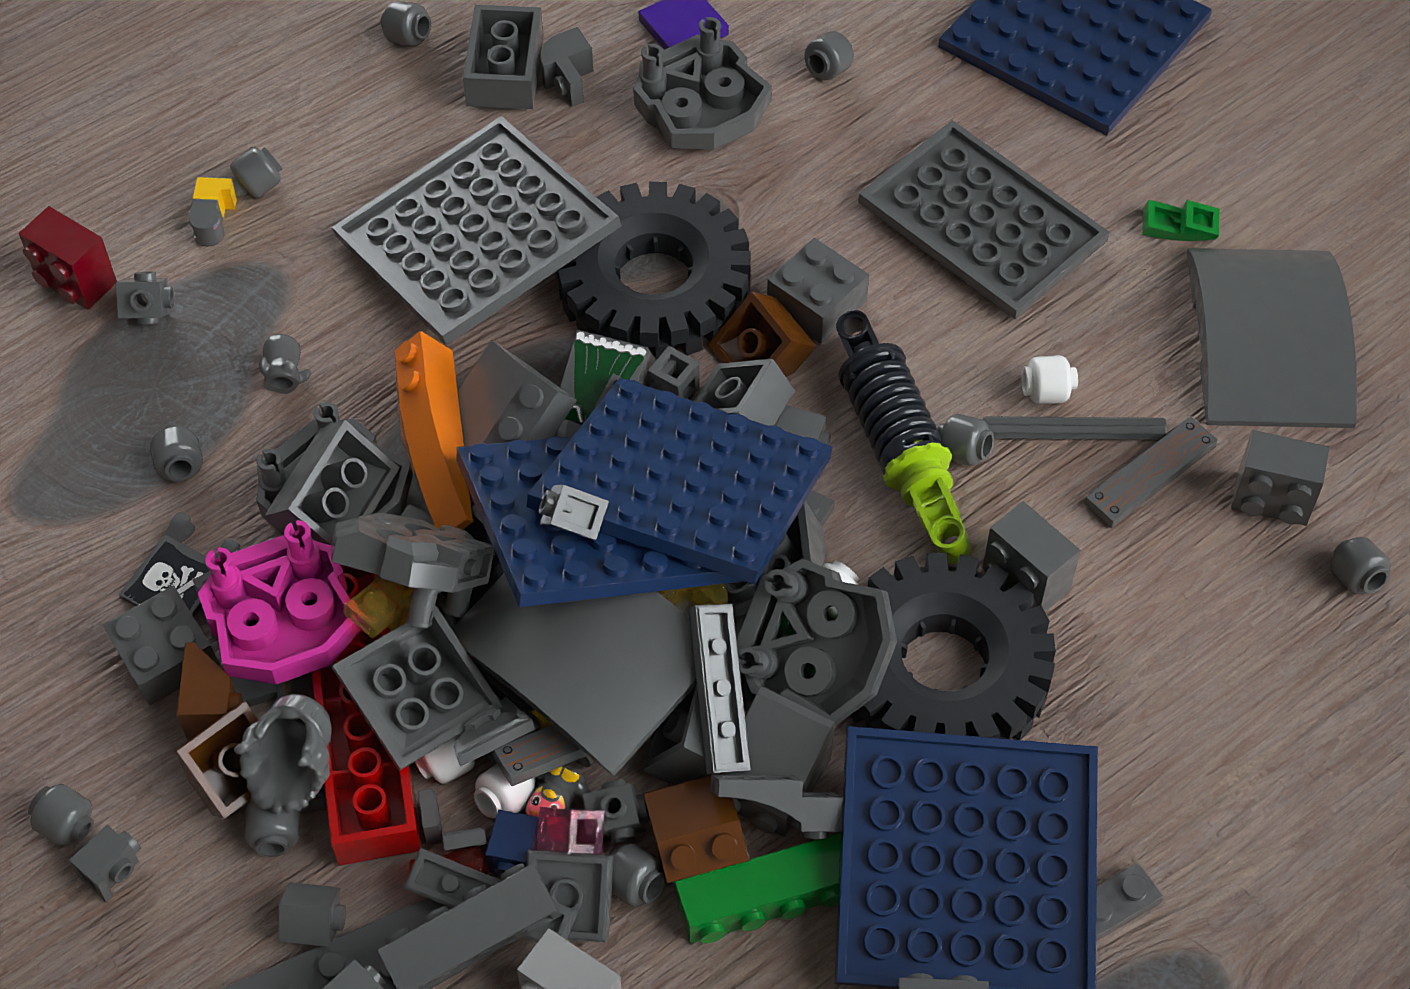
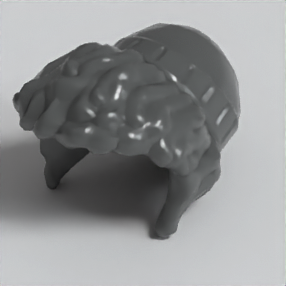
[234,694,332,815]

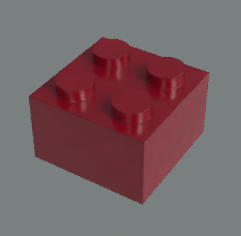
[18,206,117,310]

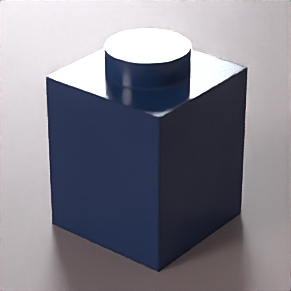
[486,809,542,878]

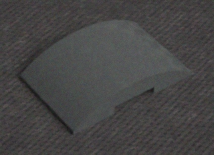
[1187,248,1357,428]
[452,573,697,776]

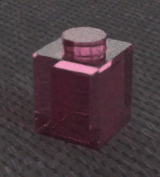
[537,807,604,854]

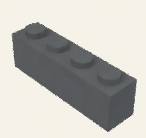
[377,864,561,989]

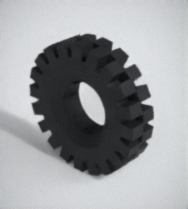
[557,181,751,360]
[850,553,1056,740]

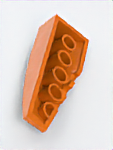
[395,331,473,530]

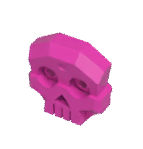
[198,520,363,684]

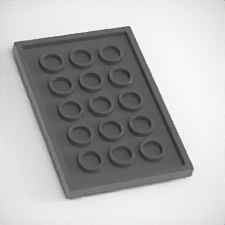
[858,120,1110,319]

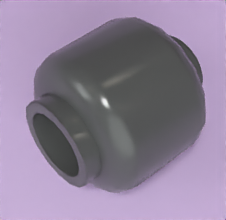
[381,1,431,46]
[804,31,854,80]
[230,147,282,198]
[937,414,994,466]
[150,426,203,482]
[1330,537,1391,595]
[28,784,94,846]
[244,801,300,857]
[608,844,666,907]

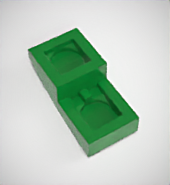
[1142,200,1220,241]

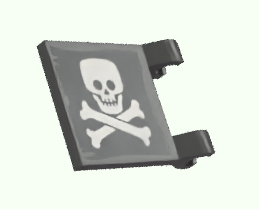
[119,512,241,617]

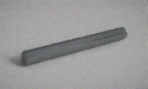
[982,416,1167,440]

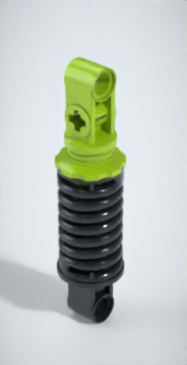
[836,310,972,564]

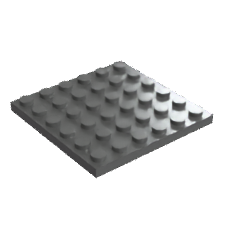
[332,116,622,346]

